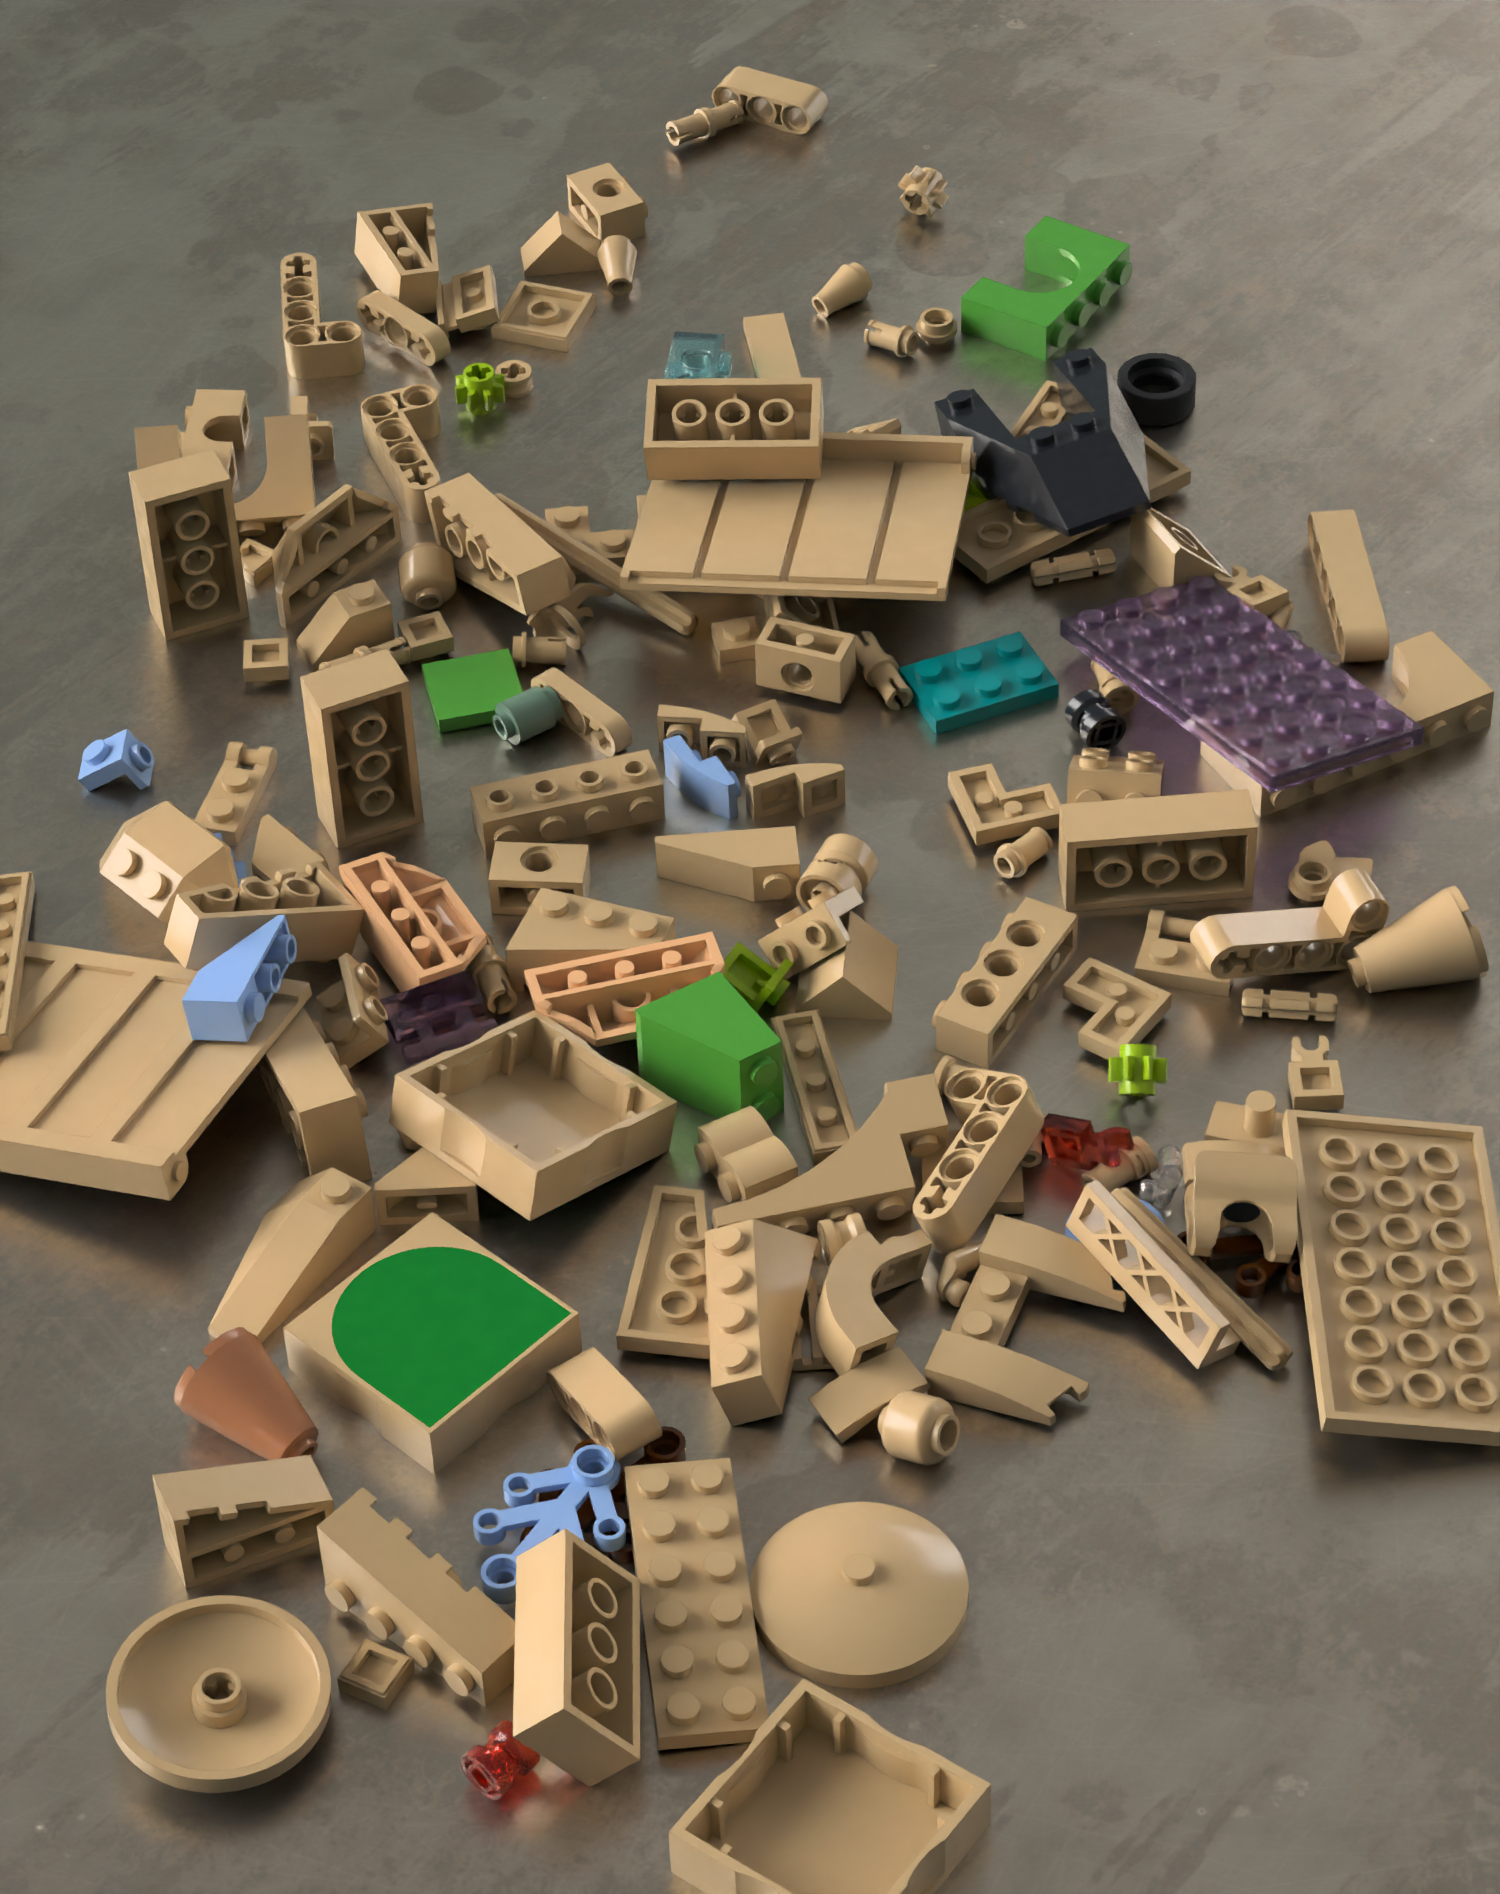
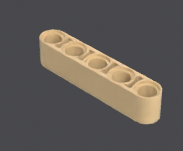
[1308,509,1389,663]

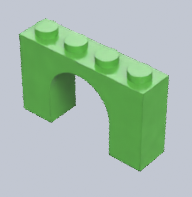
[961,216,1132,361]

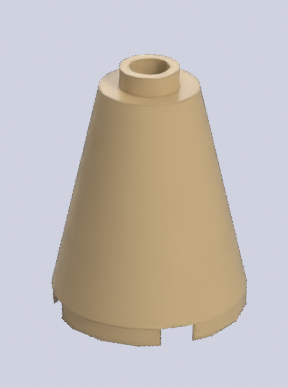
[1347,885,1489,993]

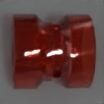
[460,1720,540,1800]

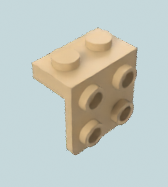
[1066,748,1165,804]

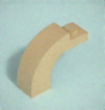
[815,1229,933,1376]

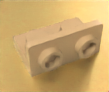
[316,953,389,1069]

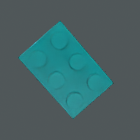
[898,631,1059,735]

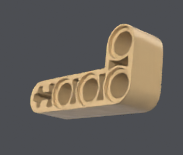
[280,253,365,380]
[360,384,441,523]
[1190,868,1390,979]
[912,1068,1044,1253]

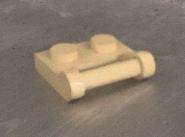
[1134,909,1234,997]

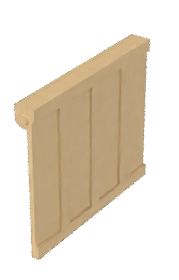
[620,432,977,601]
[0,941,312,1201]

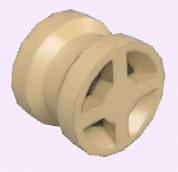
[817,1213,866,1269]

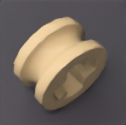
[495,360,533,399]

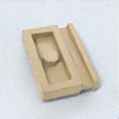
[436,264,500,337]

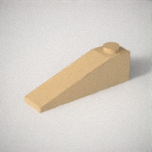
[208,1167,377,1343]

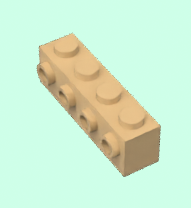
[470,749,665,857]

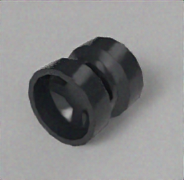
[1065,689,1126,750]

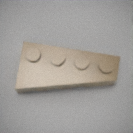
[424,472,572,616]
[256,1007,373,1182]

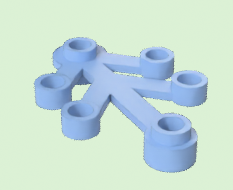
[473,1445,626,1605]

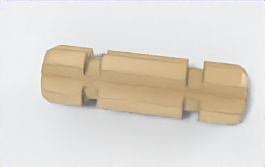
[1030,548,1116,587]
[1241,988,1338,1022]

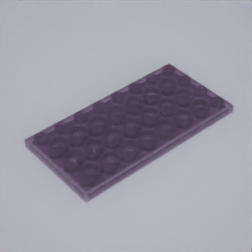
[1060,576,1424,793]

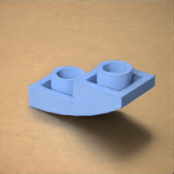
[663,734,741,820]

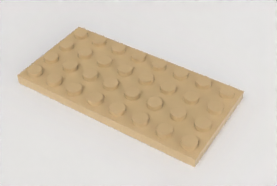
[1282,1109,1500,1446]

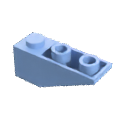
[182,915,297,1042]

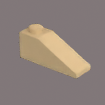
[655,826,800,902]

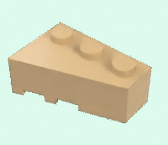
[354,202,439,314]
[505,887,676,991]
[152,1455,335,1590]

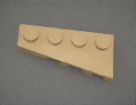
[616,1185,710,1359]

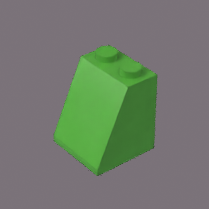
[635,971,784,1121]

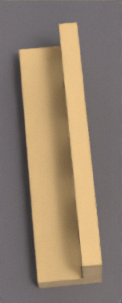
[1065,1180,1241,1369]

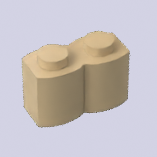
[694,1106,799,1203]

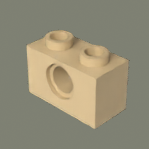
[567,162,648,243]
[755,616,856,704]
[488,841,591,915]

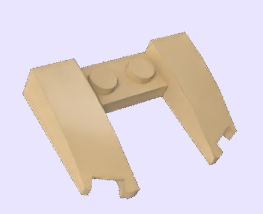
[924,1214,1126,1426]

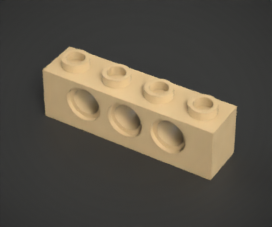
[932,896,1078,1069]

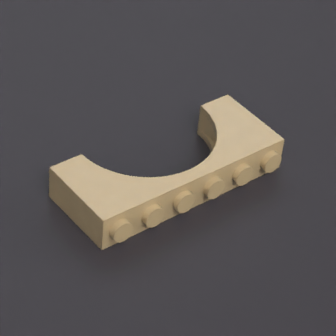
[1200,630,1494,818]

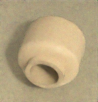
[398,542,457,610]
[878,1391,960,1466]

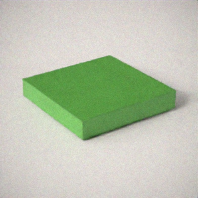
[422,648,523,732]

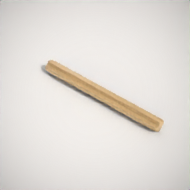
[495,493,699,635]

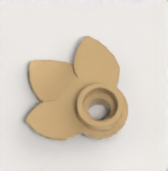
[1288,840,1373,902]

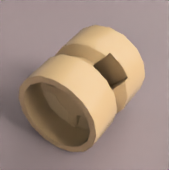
[796,833,878,917]

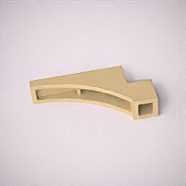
[712,1073,949,1234]

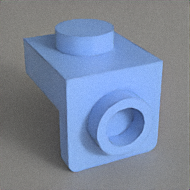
[78,729,154,791]

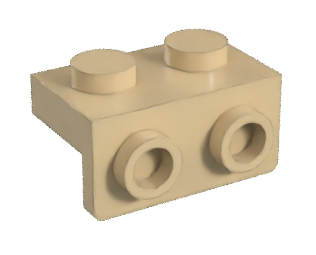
[758,886,863,979]

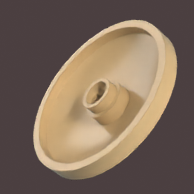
[750,1502,969,1689]
[106,1595,332,1793]

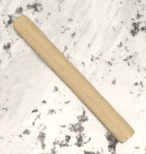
[1110,1187,1293,1370]

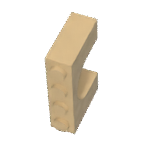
[134,414,316,536]

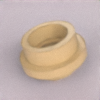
[916,307,957,345]

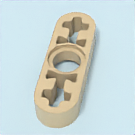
[356,290,451,366]
[531,667,633,757]

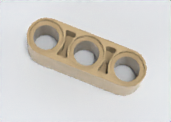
[712,66,829,135]
[546,1347,662,1461]

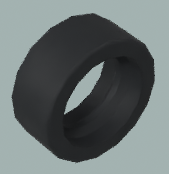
[1117,353,1196,426]

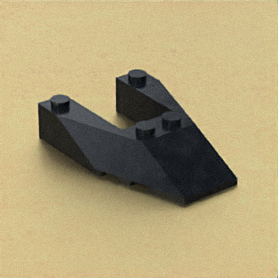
[934,348,1151,537]

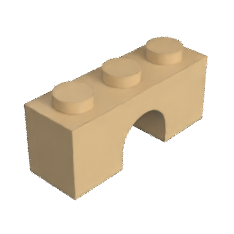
[180,389,251,493]

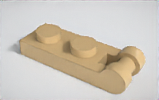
[194,741,278,846]

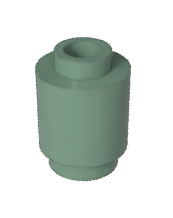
[493,686,563,745]

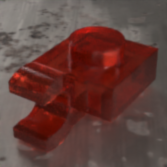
[1040,1113,1134,1171]

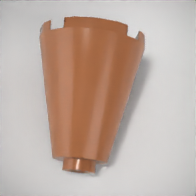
[174,1327,319,1460]

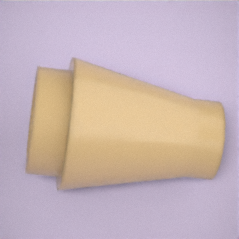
[597,235,637,296]
[812,262,873,317]

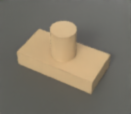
[1204,1090,1285,1147]

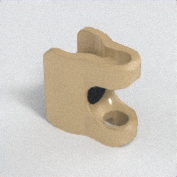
[1184,1150,1298,1263]

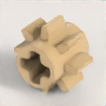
[898,165,949,217]

